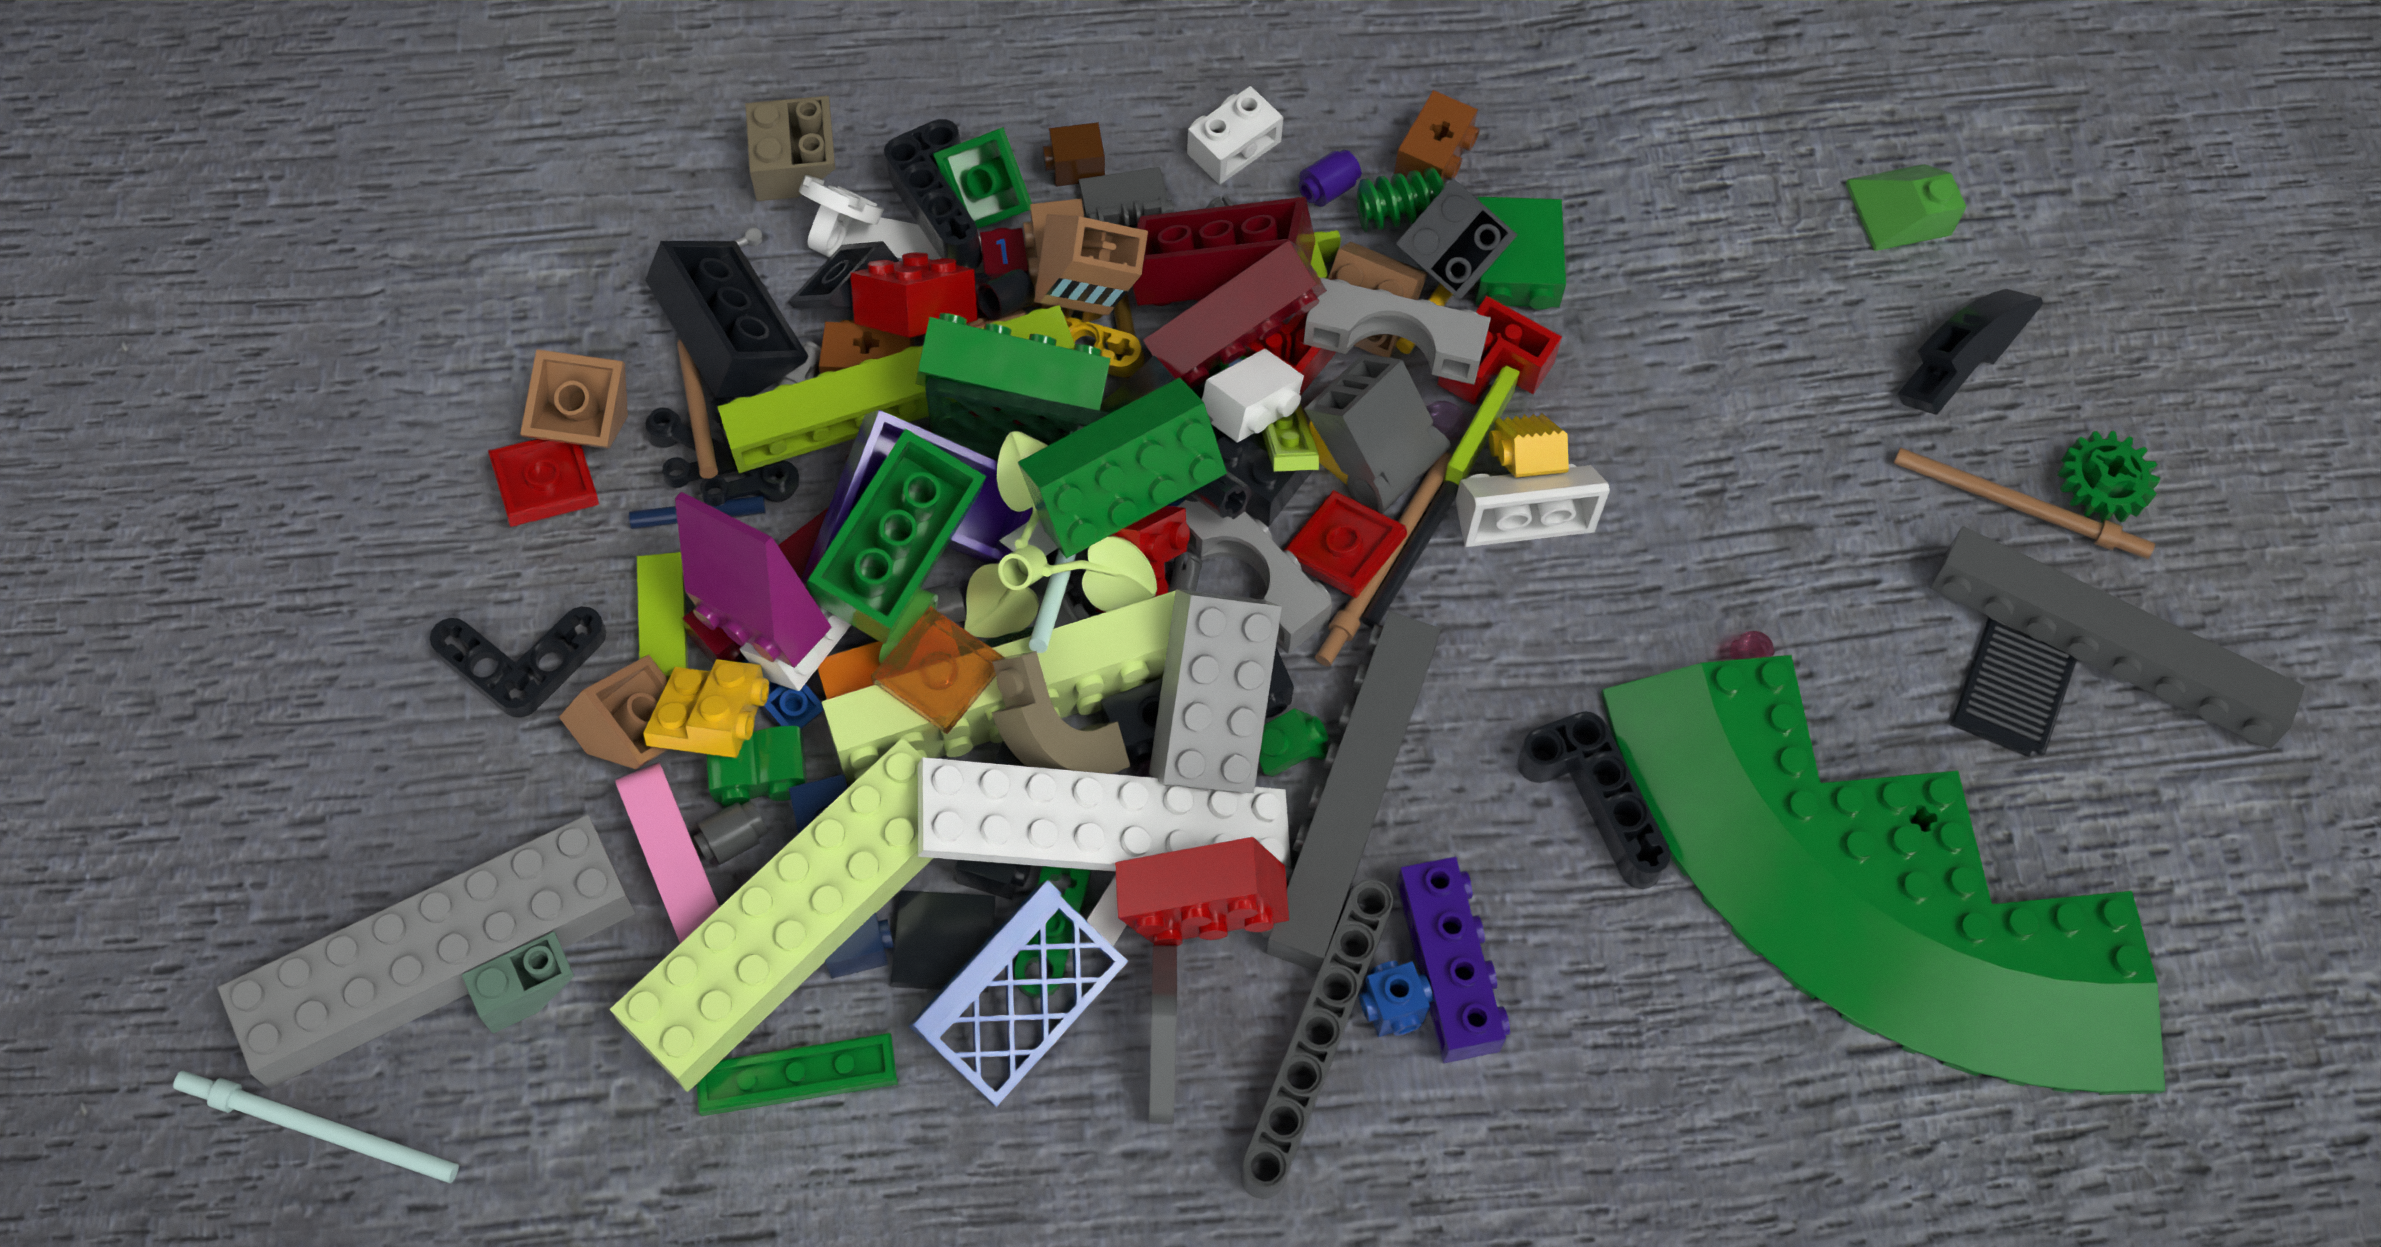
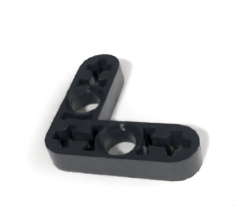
[430,606,606,718]

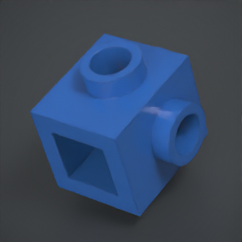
[1359,961,1433,1037]

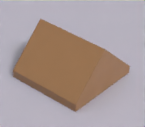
[520,349,628,449]

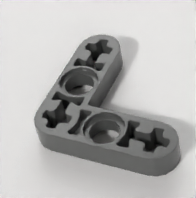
[1149,945,1177,1124]

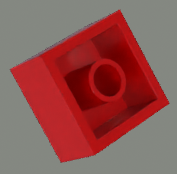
[851,252,977,338]

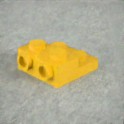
[643,659,769,758]

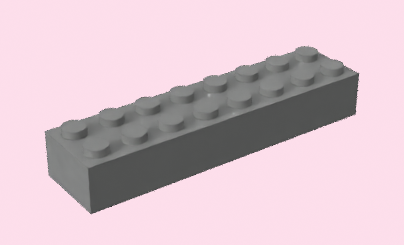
[217,815,636,1089]

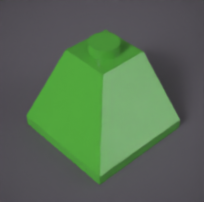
[1846,164,1967,251]

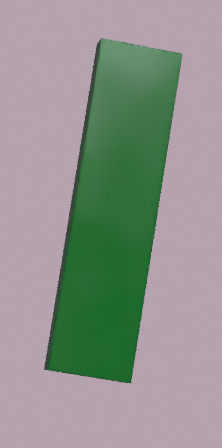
[696,1033,898,1116]

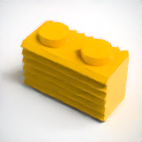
[1489,413,1569,478]

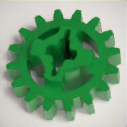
[2057,431,2160,523]

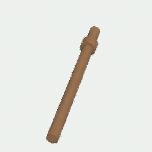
[1893,447,2155,559]
[1315,452,1452,667]

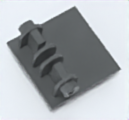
[1079,167,1174,228]

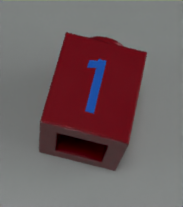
[980,228,1028,274]

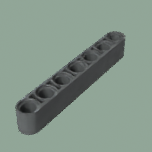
[1241,879,1393,1199]

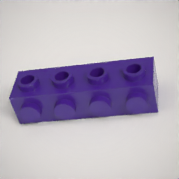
[1396,856,1510,1064]

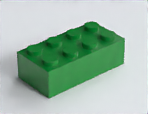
[915,313,1111,424]
[1018,377,1227,559]
[806,428,986,645]

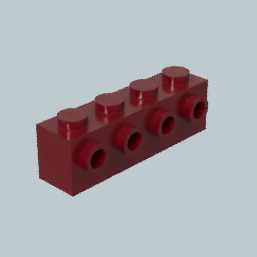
[1143,240,1327,388]

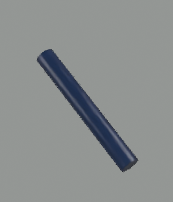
[629,496,766,529]

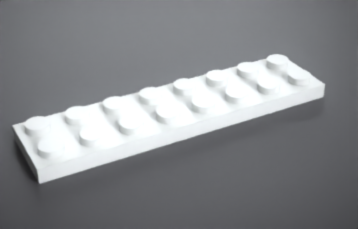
[918,757,1291,871]

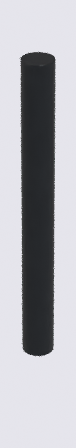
[1361,481,1459,628]

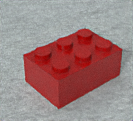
[1115,837,1289,946]

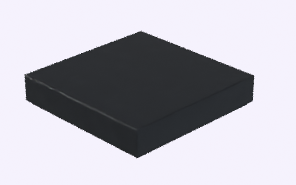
[891,890,996,993]

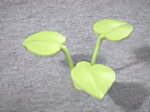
[964,431,1157,638]

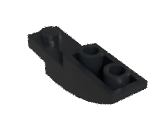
[1897,289,2044,415]

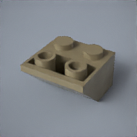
[745,96,836,201]

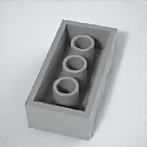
[1149,589,1282,793]

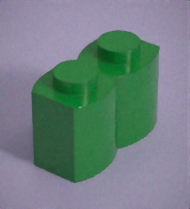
[707,726,807,807]

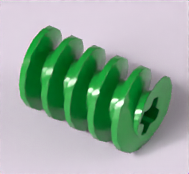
[1357,167,1445,232]

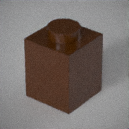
[1043,122,1105,187]

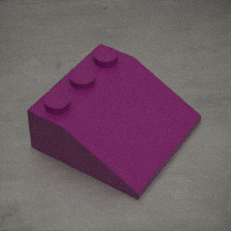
[675,492,832,668]

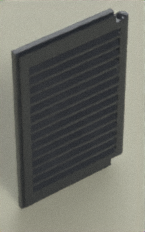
[1950,617,2077,757]

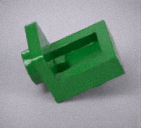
[1259,708,1328,777]

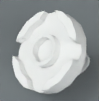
[799,175,884,257]

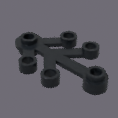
[645,397,799,506]

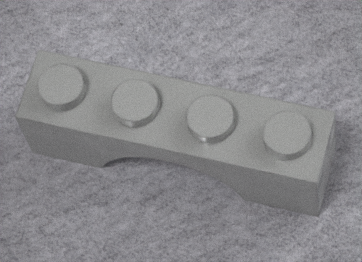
[1303,277,1491,385]
[1177,500,1332,654]

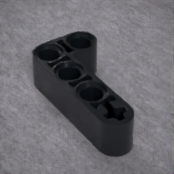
[884,119,982,269]
[1517,711,1671,889]

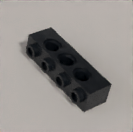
[1101,647,1294,764]

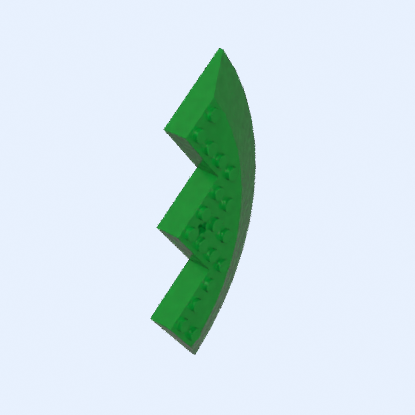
[1601,655,2166,1095]

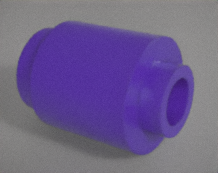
[1298,149,1362,207]

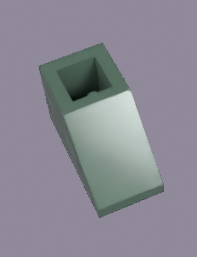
[462,931,574,1034]

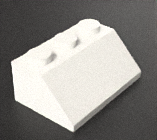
[1455,464,1610,547]

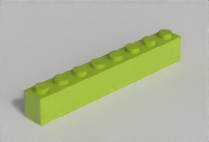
[718,305,1075,473]

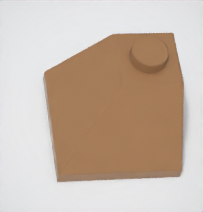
[559,655,670,769]

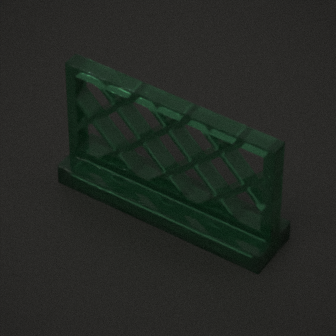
[925,377,1109,462]

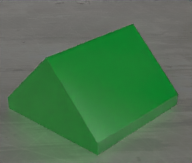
[933,127,1032,229]

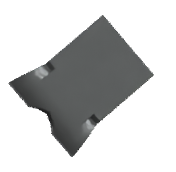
[1304,354,1451,514]

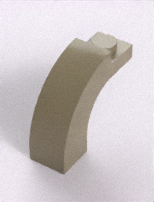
[992,651,1130,774]

